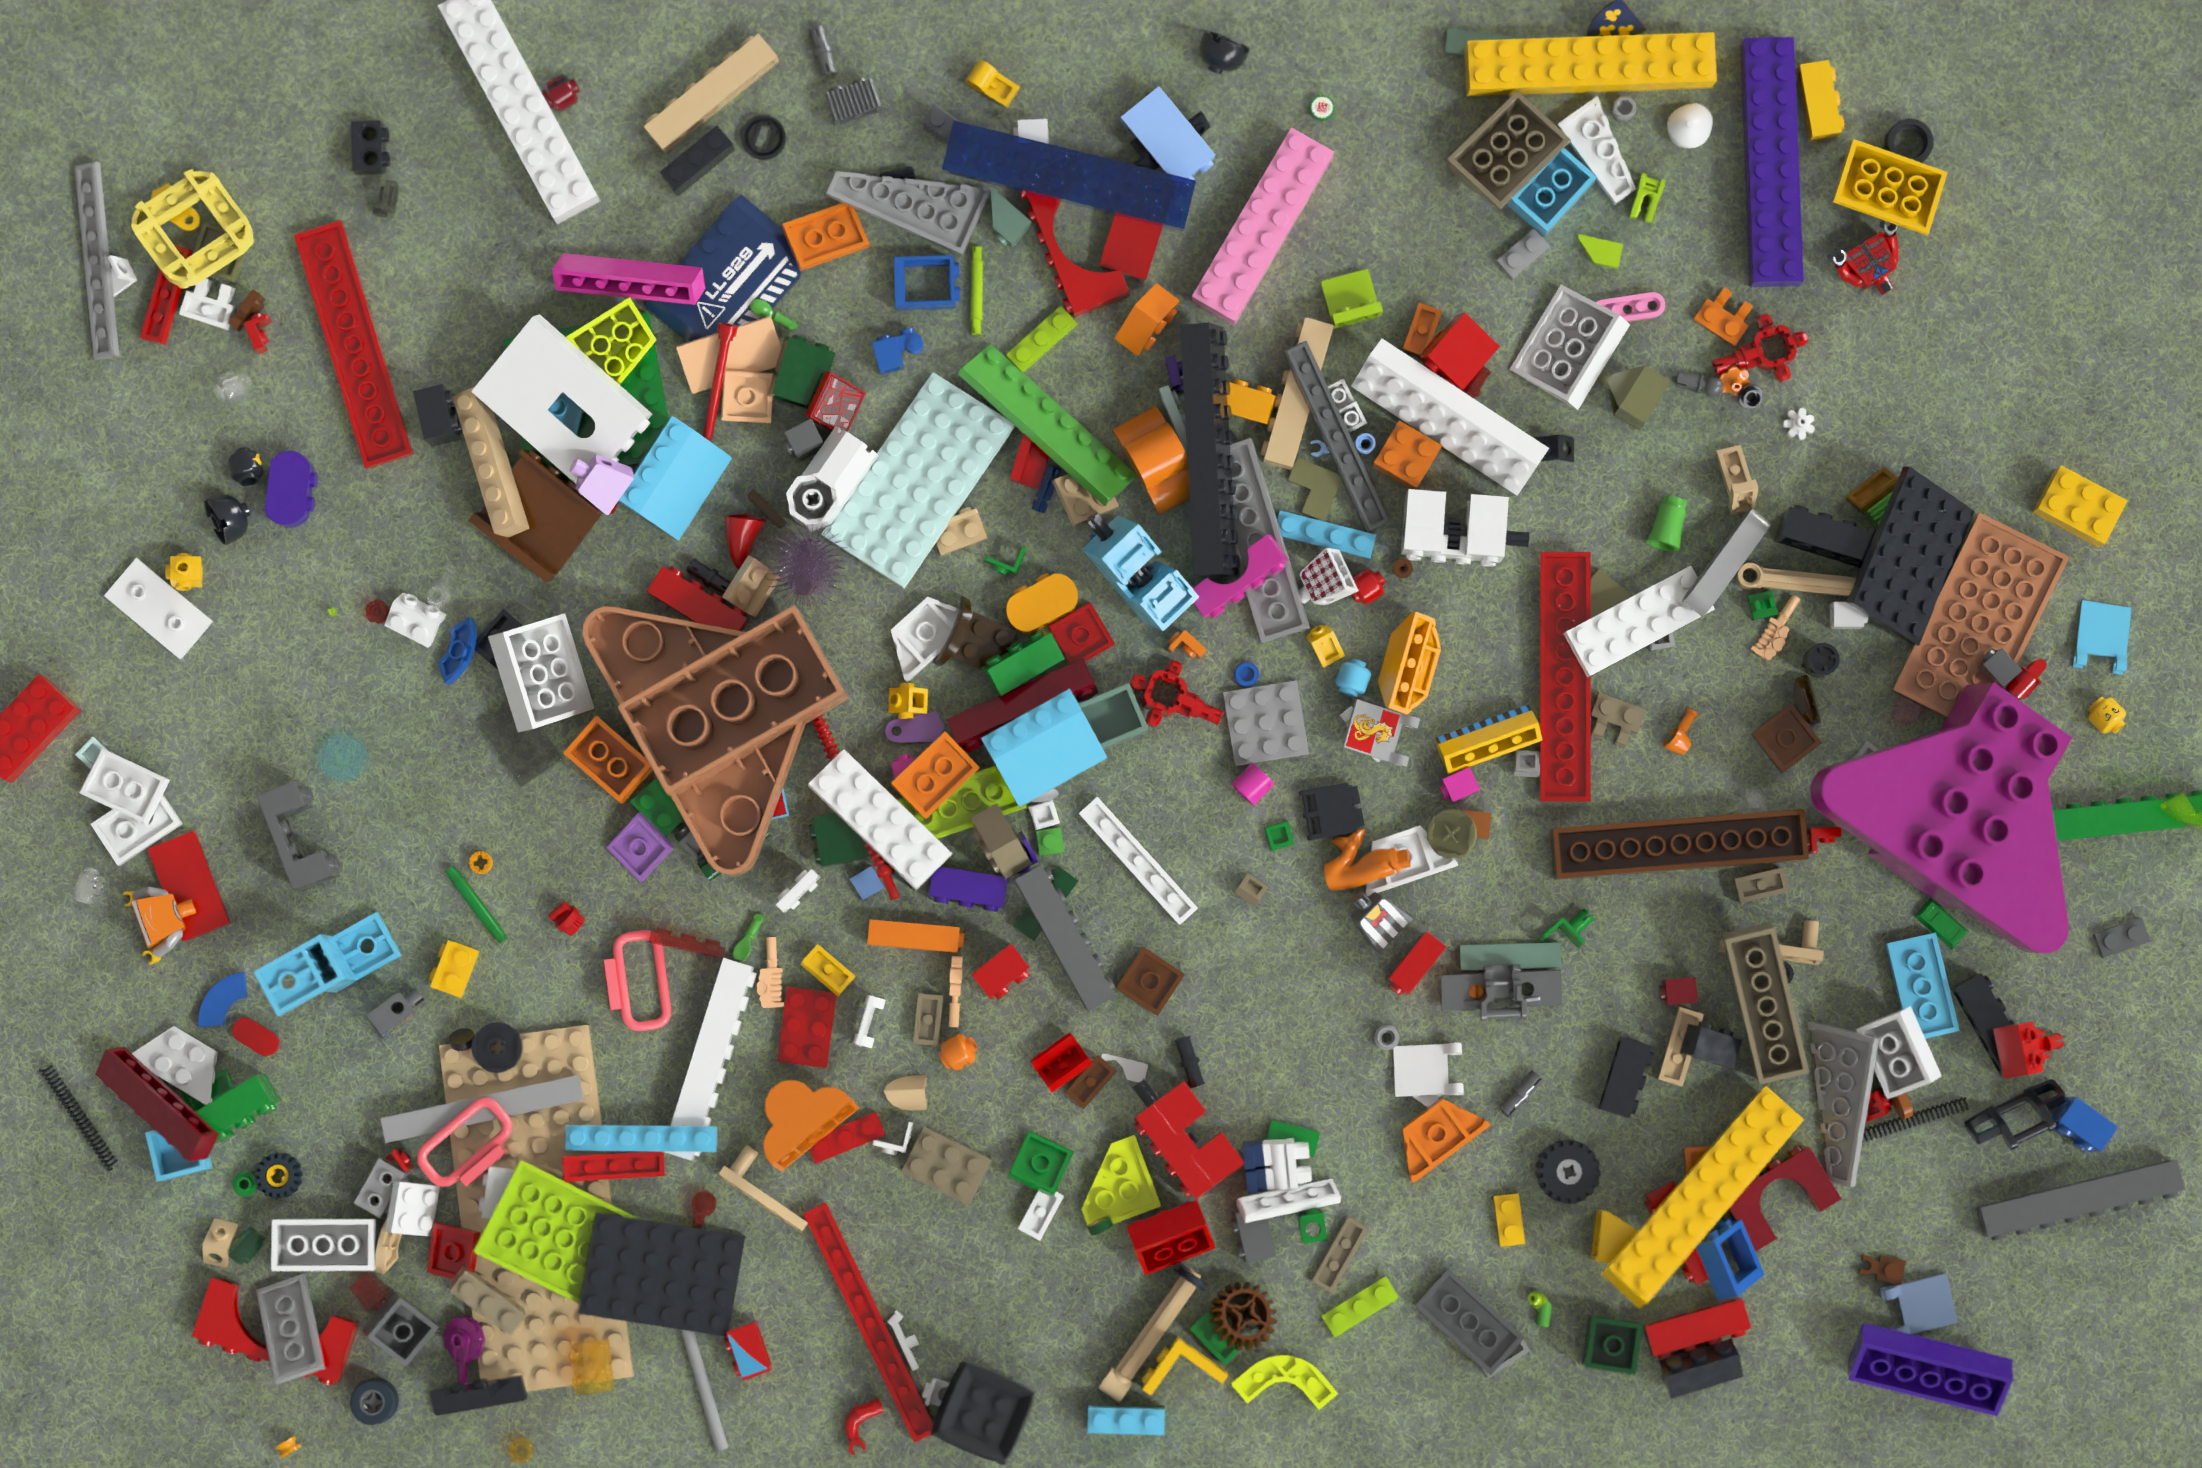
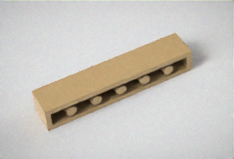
[644,33,779,154]
[1260,317,1334,470]
[453,387,529,538]

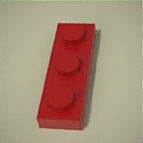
[809,1112,885,1164]

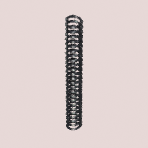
[39,1065,118,1171]
[1862,1097,1969,1144]

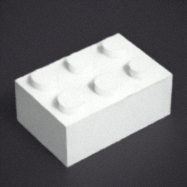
[1856,1006,1942,1099]

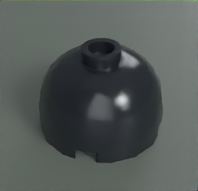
[1199,30,1250,75]
[204,494,250,545]

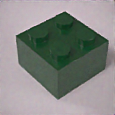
[1582,1315,1643,1375]

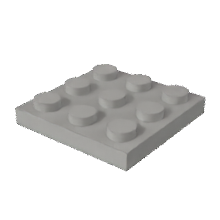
[1223,680,1309,767]

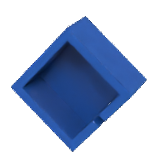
[2052,1097,2119,1153]

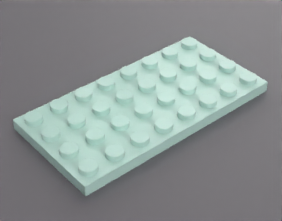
[821,372,1015,589]

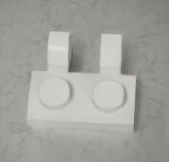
[179,279,236,330]
[776,869,820,913]

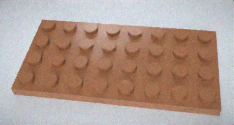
[1891,512,2069,718]

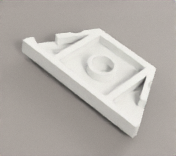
[891,597,959,683]
[1365,826,1458,897]
[132,1026,218,1105]

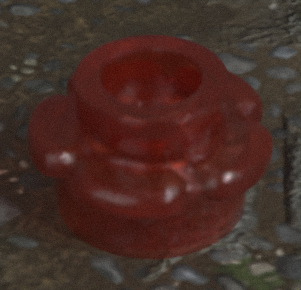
[365,599,390,624]

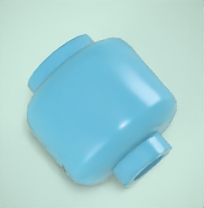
[1335,659,1371,697]

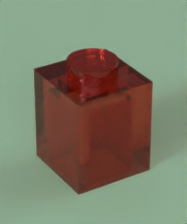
[348,1271,391,1311]

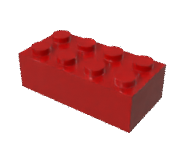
[0,674,82,783]

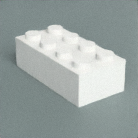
[271,1218,379,1271]

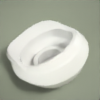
[1667,103,1713,149]

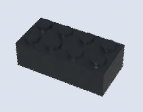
[1774,505,1877,568]

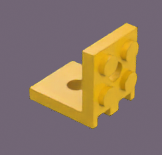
[1141,1336,1228,1395]

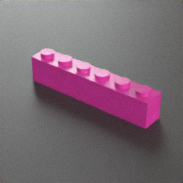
[552,253,705,305]

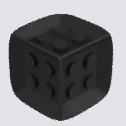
[930,1361,1036,1465]

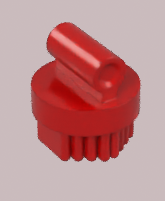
[548,901,585,936]

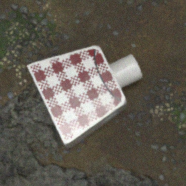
[1299,548,1359,605]

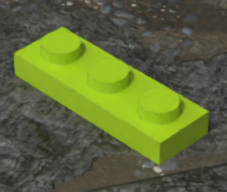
[1006,306,1078,373]
[1321,1276,1399,1337]

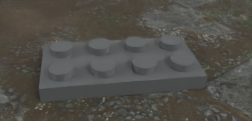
[1415,1268,1525,1376]

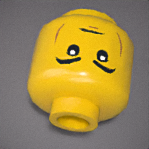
[2088,697,2126,734]

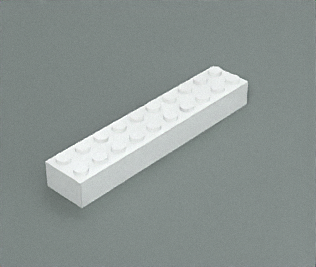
[438,0,600,224]

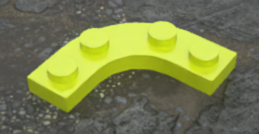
[1231,1355,1338,1410]

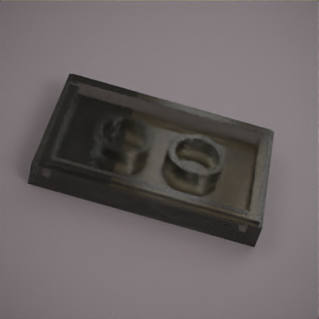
[480,706,563,787]

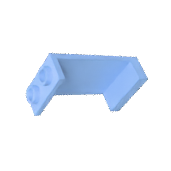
[1120,86,1215,190]

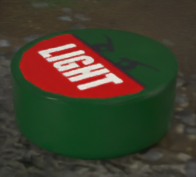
[1087,1215,1113,1235]

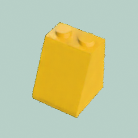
[1591,1209,1638,1263]

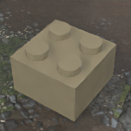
[971,803,1032,879]

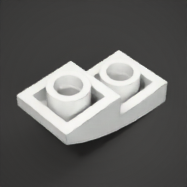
[1328,378,1367,432]

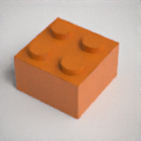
[1372,420,1442,490]

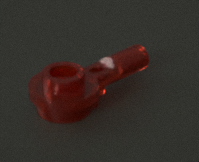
[691,1191,717,1229]

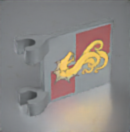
[1342,699,1420,767]

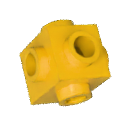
[165,553,203,591]
[888,683,928,719]

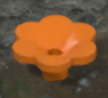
[1720,366,1750,395]

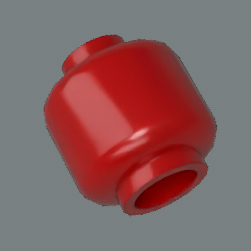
[1351,568,1386,605]

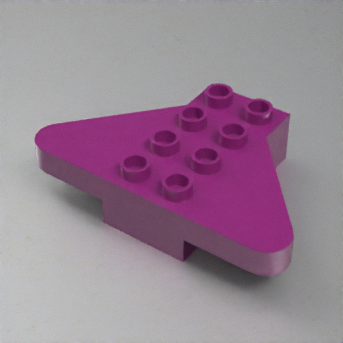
[1810,682,2073,953]

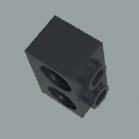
[351,120,390,175]

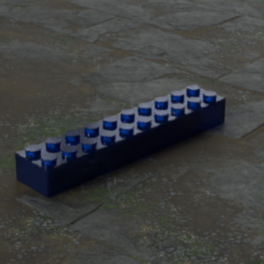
[942,121,1196,232]

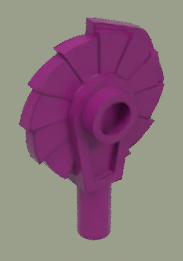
[443,1314,485,1384]

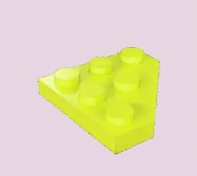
[1082,1135,1161,1225]

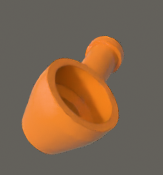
[1663,708,1698,755]

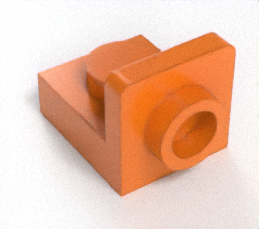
[1168,630,1207,659]

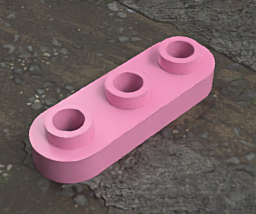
[1596,292,1665,322]

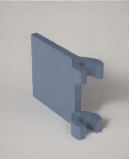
[1879,1273,1958,1335]

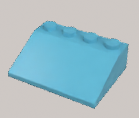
[618,416,732,541]
[981,689,1107,807]

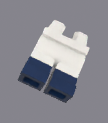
[1243,1138,1312,1195]

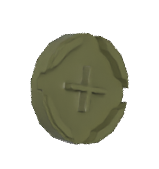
[1427,809,1477,859]

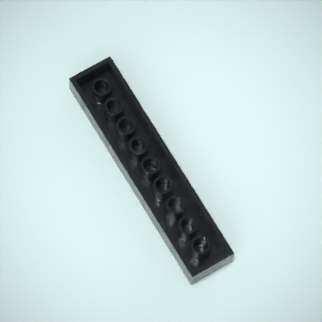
[1180,322,1240,577]

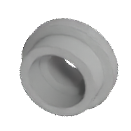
[1374,1025,1399,1050]

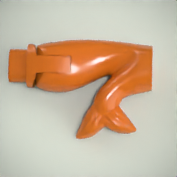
[1324,829,1411,891]

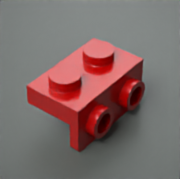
[1030,1033,1093,1093]

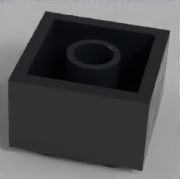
[413,384,463,447]

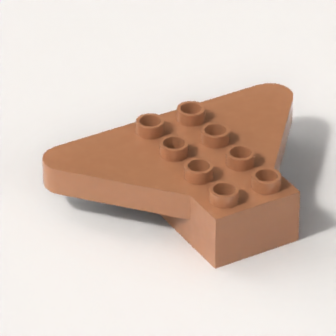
[582,606,850,876]

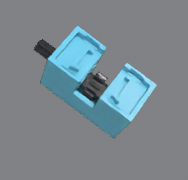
[1082,512,1199,631]

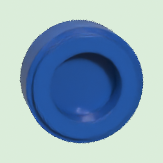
[1234,662,1259,687]

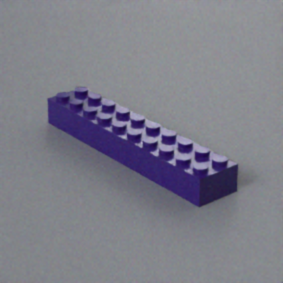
[1740,37,1804,287]

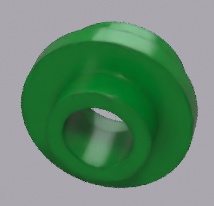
[232,1171,258,1197]

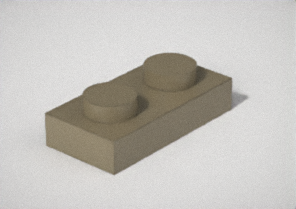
[1733,867,1789,904]
[913,993,944,1046]

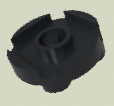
[471,1022,523,1073]

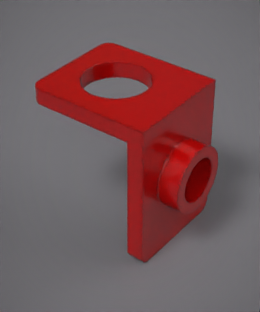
[386,1148,413,1181]

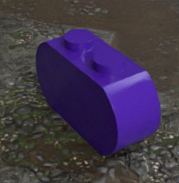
[265,451,318,528]

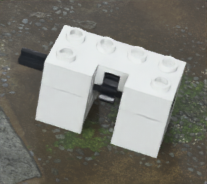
[1401,489,1529,567]

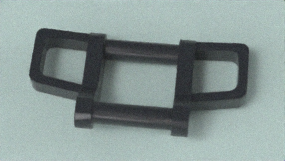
[1964,1079,2067,1151]

